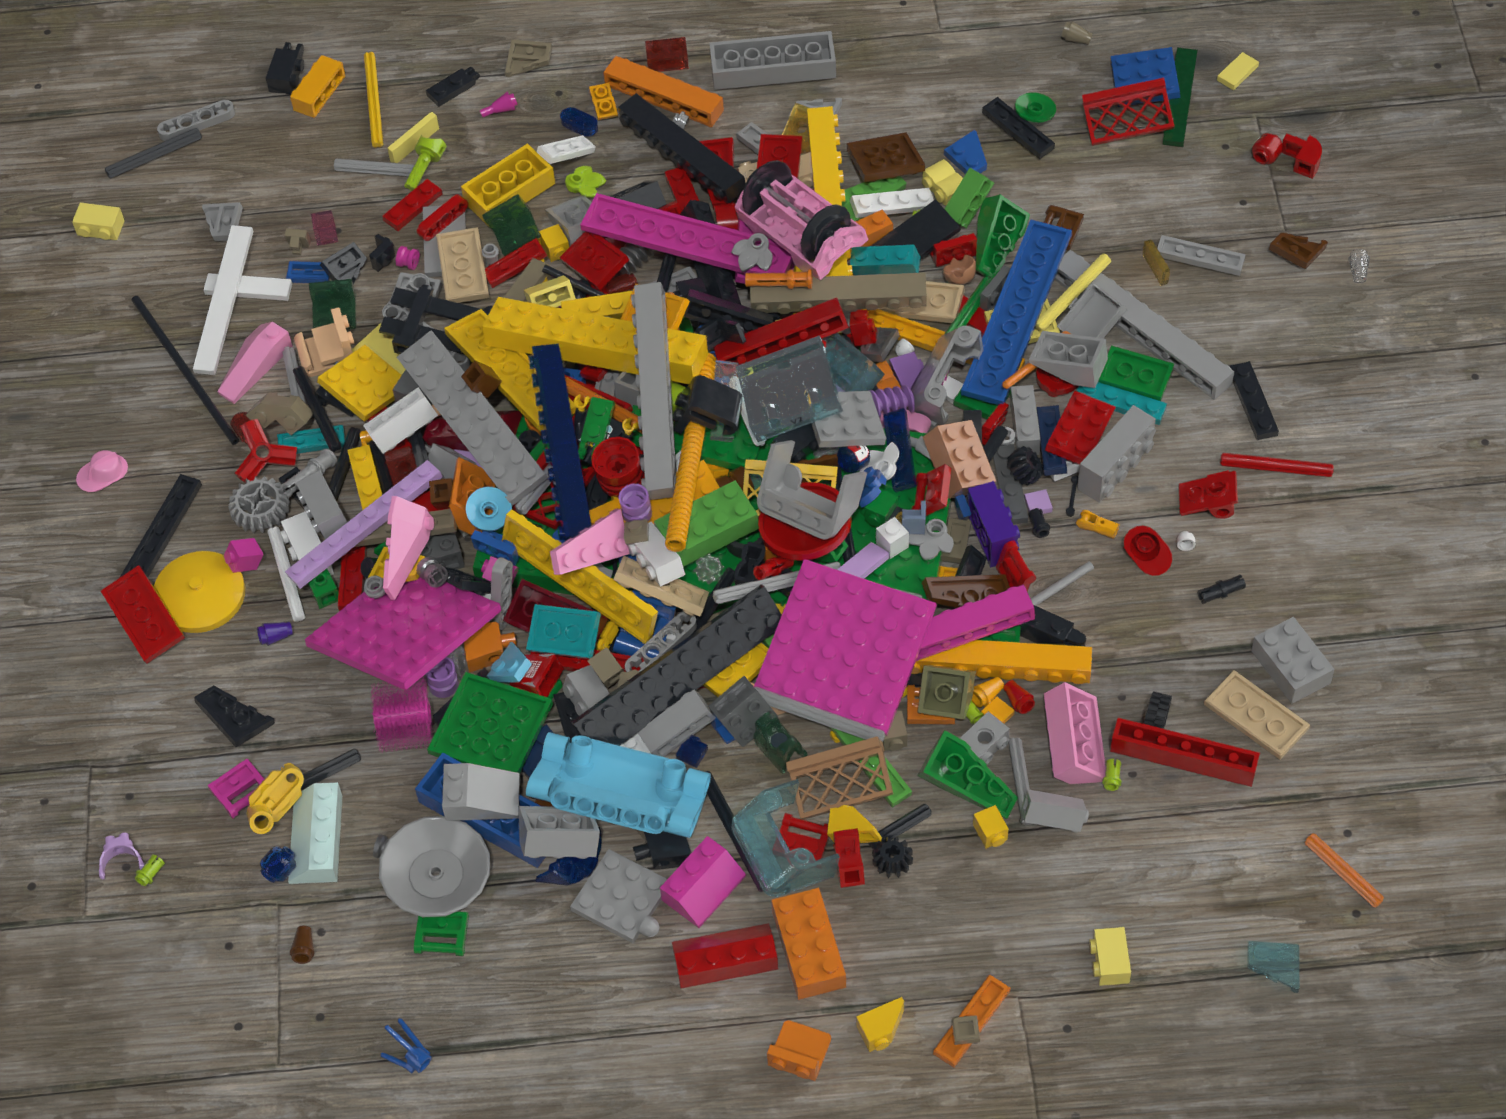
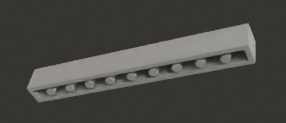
[1054,250,1234,400]
[631,282,676,500]

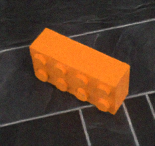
[771,888,846,1000]

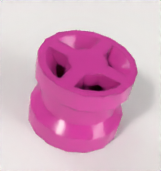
[396,246,420,270]

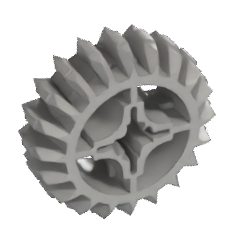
[228,476,290,533]

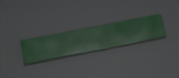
[1163,47,1198,147]

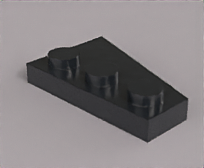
[194,685,275,747]

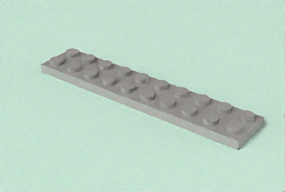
[397,330,548,506]

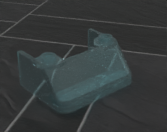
[731,779,840,897]

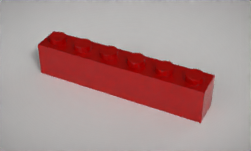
[714,297,849,377]
[1110,718,1260,787]

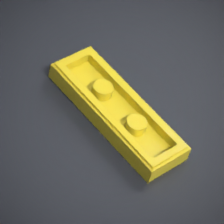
[387,112,439,163]

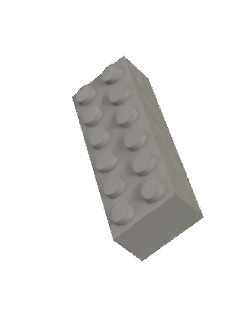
[709,31,836,90]

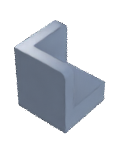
[902,501,926,535]

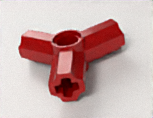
[234,419,297,483]

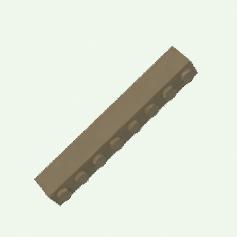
[750,273,927,314]

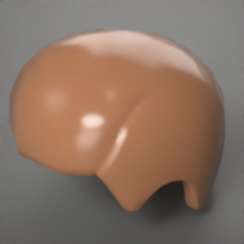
[943,255,976,285]

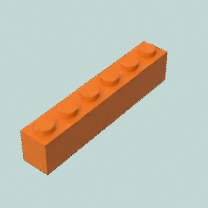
[604,56,724,128]

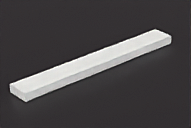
[193,225,254,375]

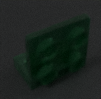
[482,194,541,256]
[309,279,356,330]

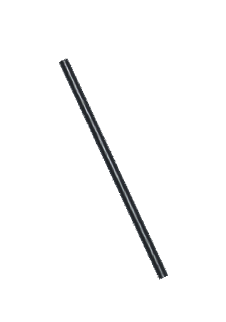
[131,296,239,445]

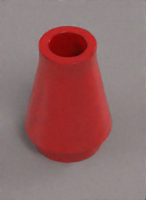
[1003,680,1035,714]

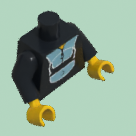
[574,394,639,466]

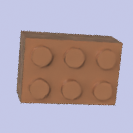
[923,420,996,499]

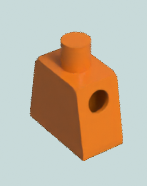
[464,622,517,672]

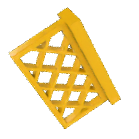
[743,459,838,516]

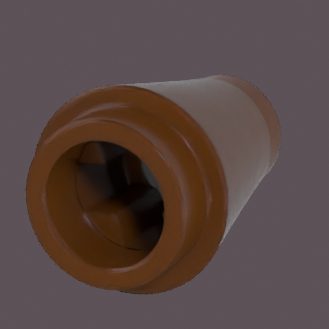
[290,925,315,964]

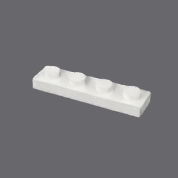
[850,188,934,218]

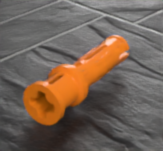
[745,269,813,289]

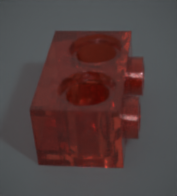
[645,37,689,72]

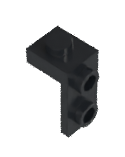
[695,318,746,350]

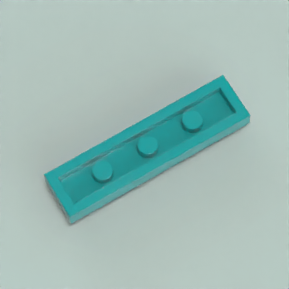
[1077,382,1167,425]

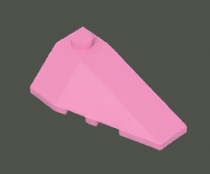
[218,322,293,404]
[383,496,434,600]

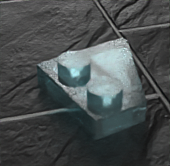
[1248,941,1300,993]

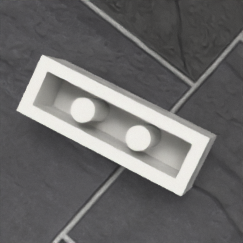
[363,387,438,454]
[280,512,334,575]
[627,522,685,587]

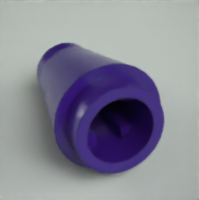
[257,622,293,646]

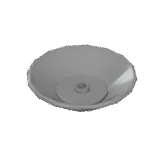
[379,816,490,917]

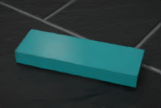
[277,425,345,454]

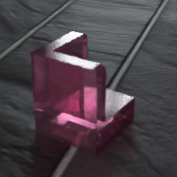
[311,210,338,246]

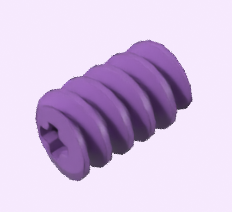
[869,385,915,417]

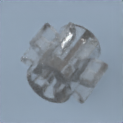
[693,553,724,584]

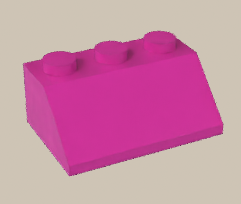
[660,836,746,928]

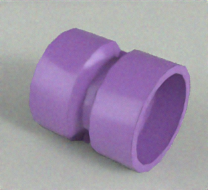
[619,484,652,522]
[425,657,459,698]

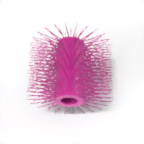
[370,677,434,753]

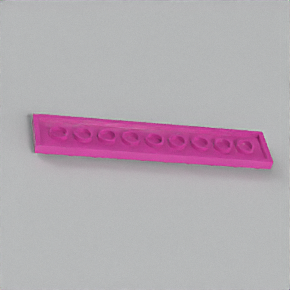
[580,193,793,274]

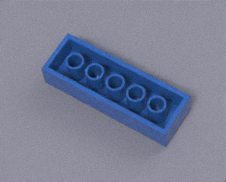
[415,752,545,868]

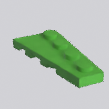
[842,176,906,222]

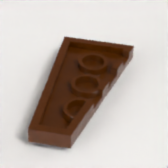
[922,574,1010,608]

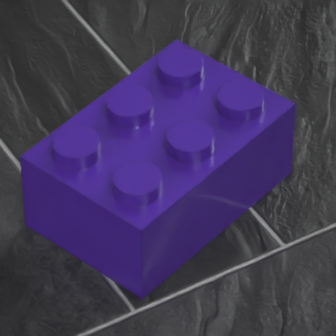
[967,481,1020,568]

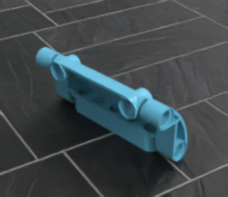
[526,732,711,838]

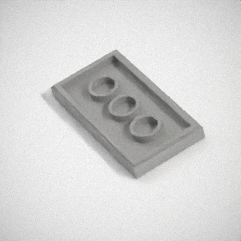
[423,205,466,277]

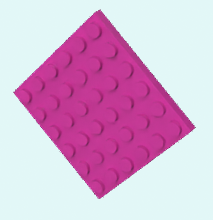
[754,560,937,736]
[305,576,502,690]

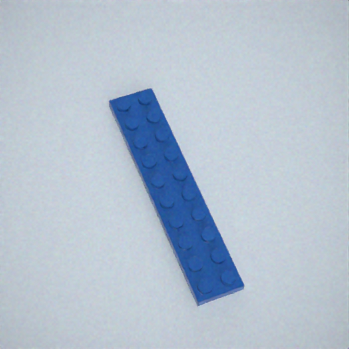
[961,220,1072,405]

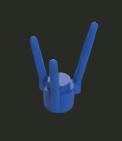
[381,1018,432,1074]

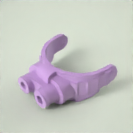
[99,833,145,880]

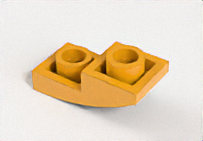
[589,83,618,120]

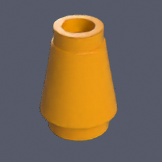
[972,677,1004,707]

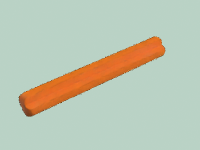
[1305,833,1384,908]

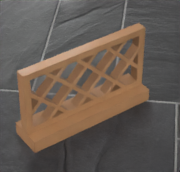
[786,736,894,820]

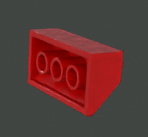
[672,923,778,988]

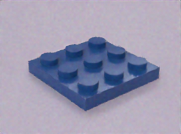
[1111,47,1180,107]

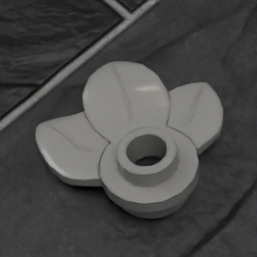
[732,233,773,272]
[909,519,954,560]

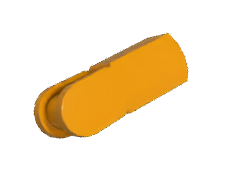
[1076,510,1120,539]

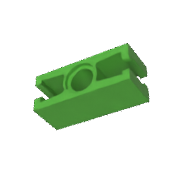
[945,168,994,229]

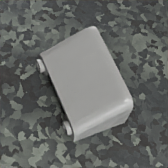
[912,326,983,425]

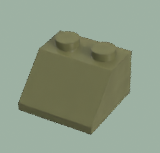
[918,665,976,719]

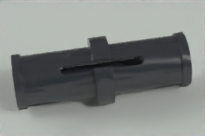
[1197,574,1246,604]

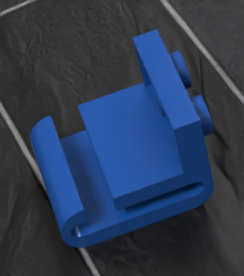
[613,588,677,658]

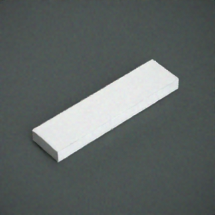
[204,273,292,301]

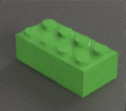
[654,480,759,567]

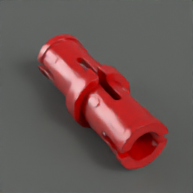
[753,556,794,580]

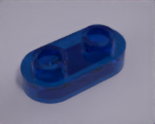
[560,107,598,136]

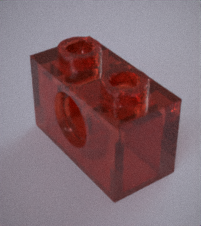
[384,446,417,486]

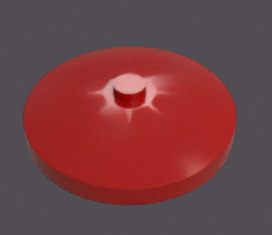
[758,482,852,560]

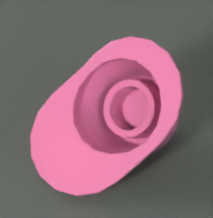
[76,450,128,492]

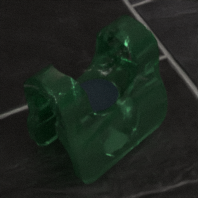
[753,711,808,774]

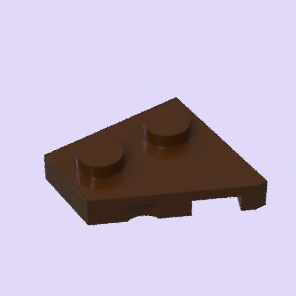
[1269,232,1328,270]

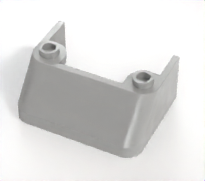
[757,440,867,539]

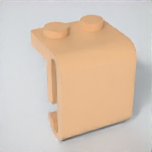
[294,307,355,377]

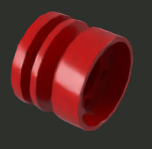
[592,437,645,498]

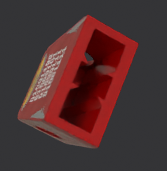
[509,653,563,697]

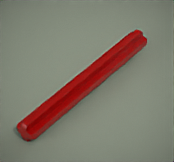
[1220,453,1334,477]

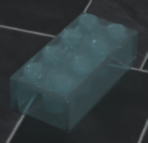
[819,333,885,392]

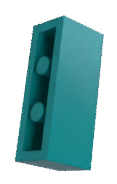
[850,245,920,275]

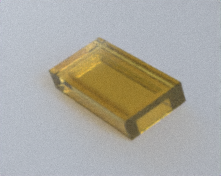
[1142,239,1170,286]

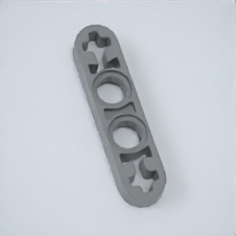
[157,100,235,141]
[490,557,513,630]
[625,611,697,672]

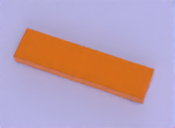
[933,975,1011,1068]

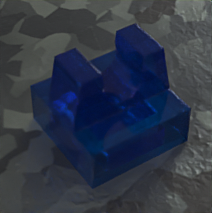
[676,734,708,768]

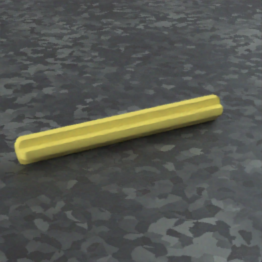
[1035,254,1111,331]

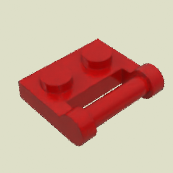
[911,464,952,516]
[996,540,1036,592]
[773,813,830,866]

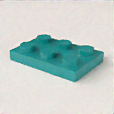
[526,604,601,659]

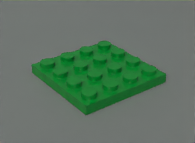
[427,672,553,774]

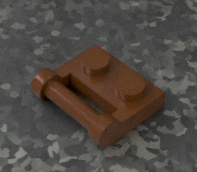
[1043,205,1084,250]

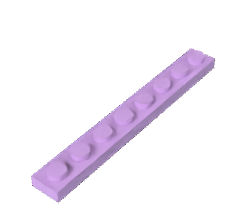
[285,460,443,589]

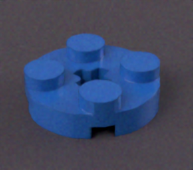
[859,466,887,508]

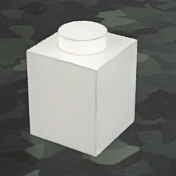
[876,517,909,559]

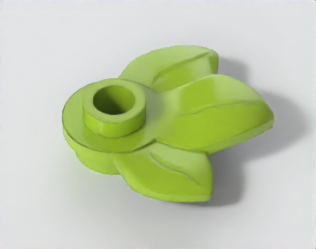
[565,166,606,197]

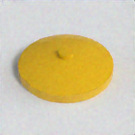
[154,551,245,633]

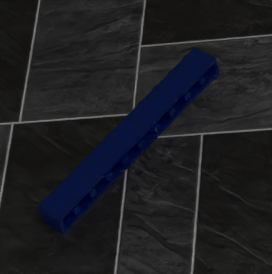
[528,343,592,542]

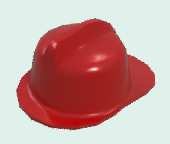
[1124,525,1173,576]

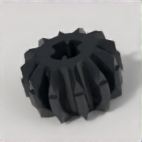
[1007,446,1044,486]
[872,836,913,879]

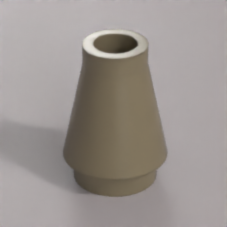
[1061,21,1093,45]

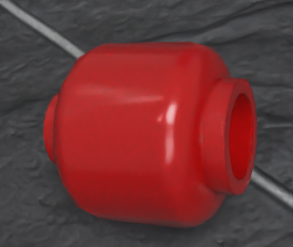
[1252,133,1283,164]

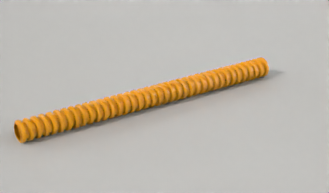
[665,353,717,552]

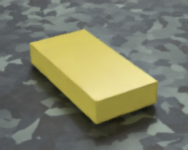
[1217,52,1259,90]

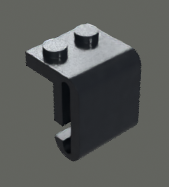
[673,375,743,435]

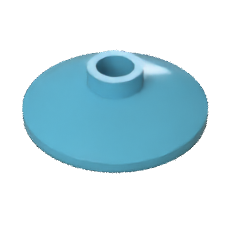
[466,487,512,531]

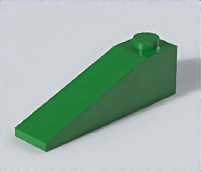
[976,194,1030,279]
[917,730,1018,819]

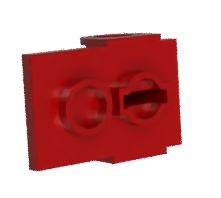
[1179,470,1238,519]

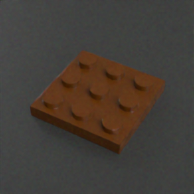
[847,132,925,182]

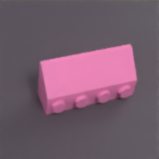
[1044,682,1106,784]

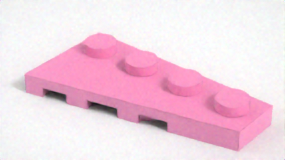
[550,508,630,575]

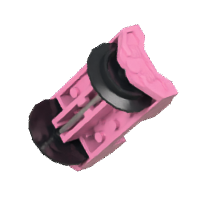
[735,160,868,280]

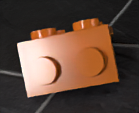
[767,1020,831,1081]

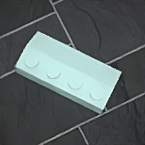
[288,782,342,884]

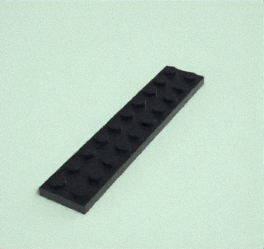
[571,584,782,746]

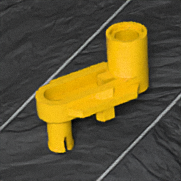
[246,763,304,834]

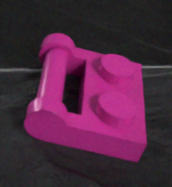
[208,759,264,819]

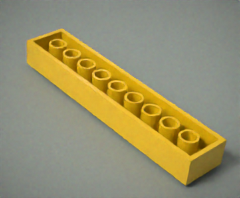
[482,297,708,384]

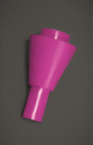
[480,91,518,118]

